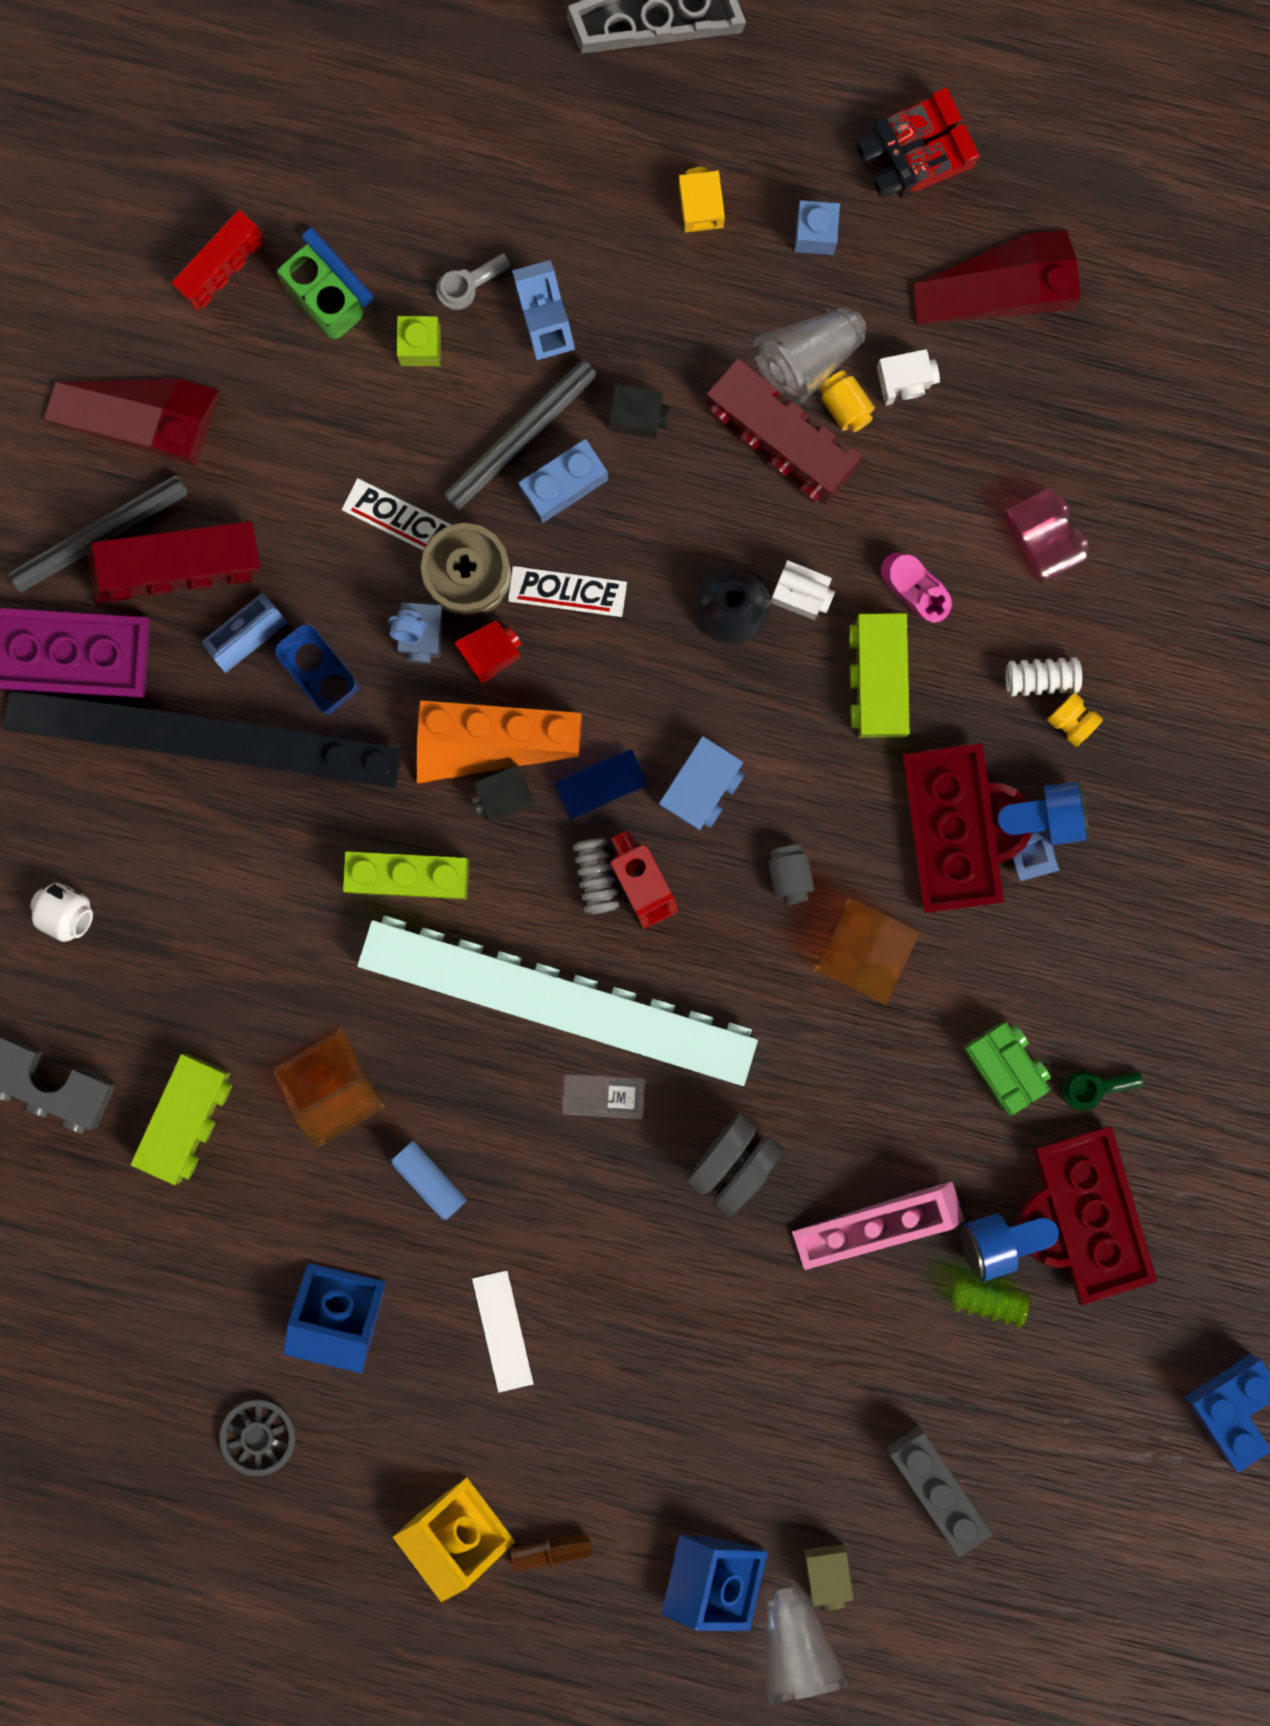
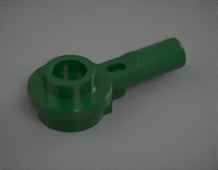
[1062,1071,1143,1111]

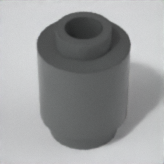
[768,844,815,905]

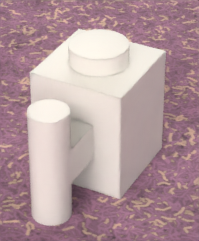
[771,560,835,620]

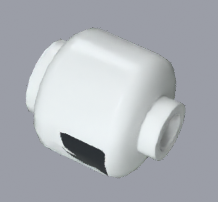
[30,883,93,942]

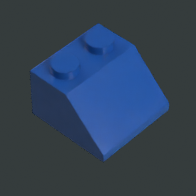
[283,1263,386,1374]
[661,1535,768,1631]

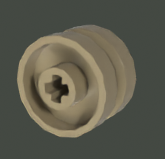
[420,523,512,618]

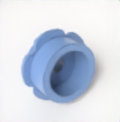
[388,610,428,644]

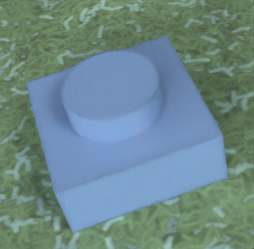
[1013,831,1059,881]

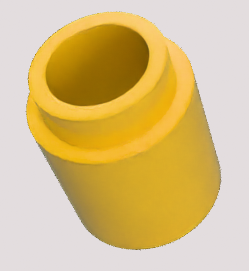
[818,370,875,432]

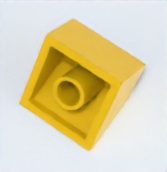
[393,1477,515,1602]

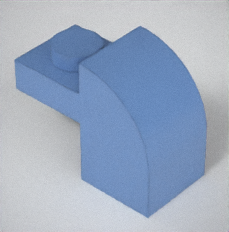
[512,260,575,360]

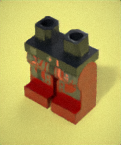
[856,87,980,198]

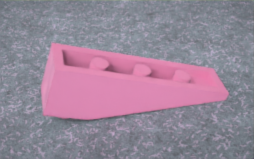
[792,1181,965,1270]

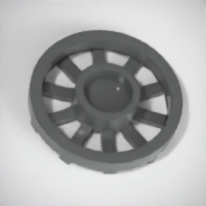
[219,1399,296,1476]

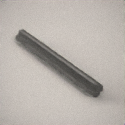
[444,360,597,510]
[9,475,188,592]

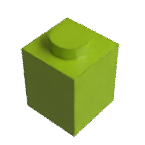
[397,316,441,367]

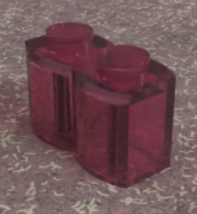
[1003,488,1088,584]

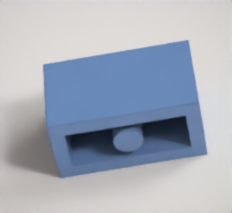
[519,439,608,524]
[659,736,745,832]

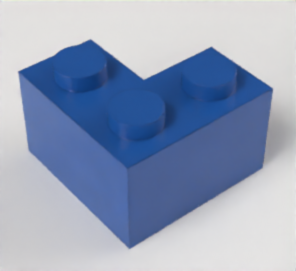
[1184,1353,1270,1473]

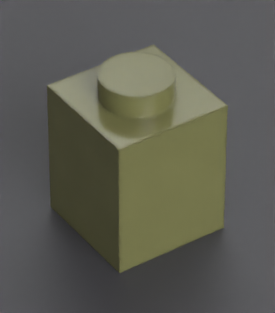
[804,1544,854,1611]

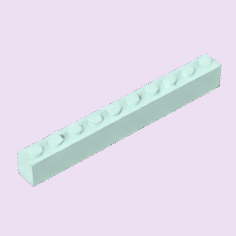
[357,916,758,1086]

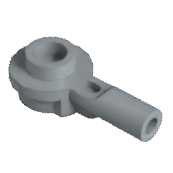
[436,254,511,310]

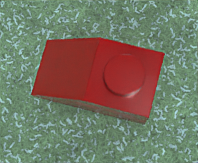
[455,620,522,684]

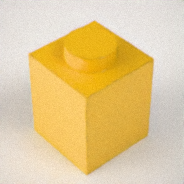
[678,167,725,233]

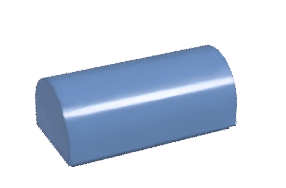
[202,592,288,673]
[391,1140,468,1220]

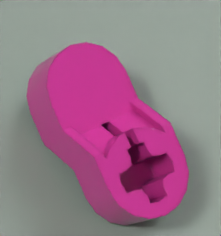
[881,552,952,623]

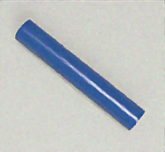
[301,228,375,307]

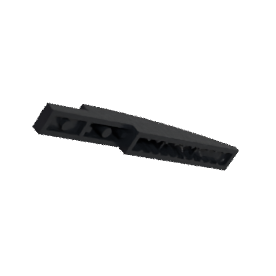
[3,691,403,789]

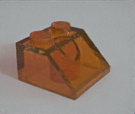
[814,898,920,1005]
[273,1029,386,1148]

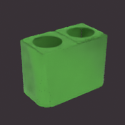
[277,244,363,339]

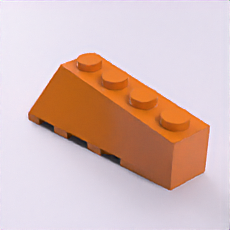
[417,700,582,784]

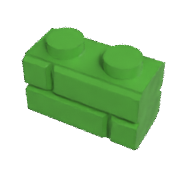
[962,1021,1051,1116]

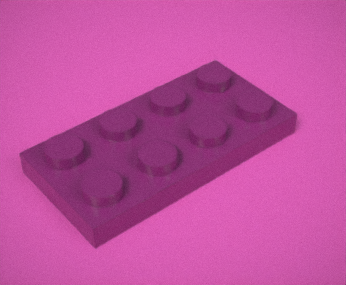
[0,608,150,699]

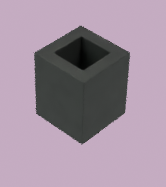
[609,384,670,439]
[470,764,535,823]

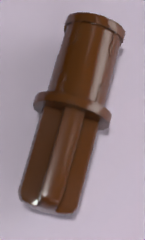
[510,1533,592,1573]

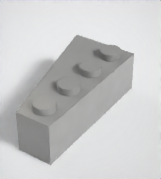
[566,0,746,54]

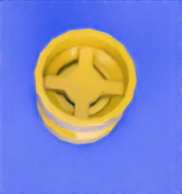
[1047,692,1104,748]

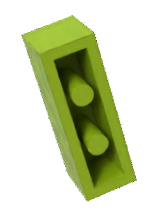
[849,613,910,738]
[343,852,469,900]
[131,1053,232,1185]

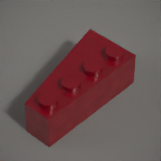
[706,359,862,506]
[87,521,261,604]

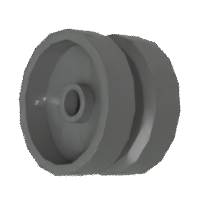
[685,1113,785,1218]

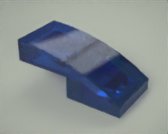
[554,749,648,820]

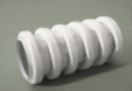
[1005,657,1082,696]

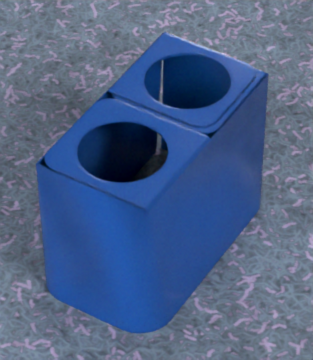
[276,625,361,715]

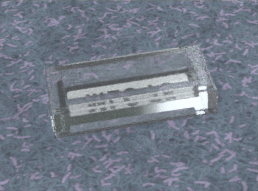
[563,1074,645,1119]

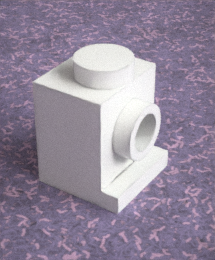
[877,349,940,406]

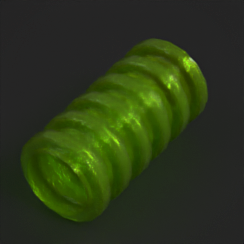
[952,1276,1030,1329]

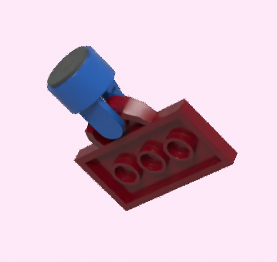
[903,743,1090,913]
[960,1126,1158,1305]

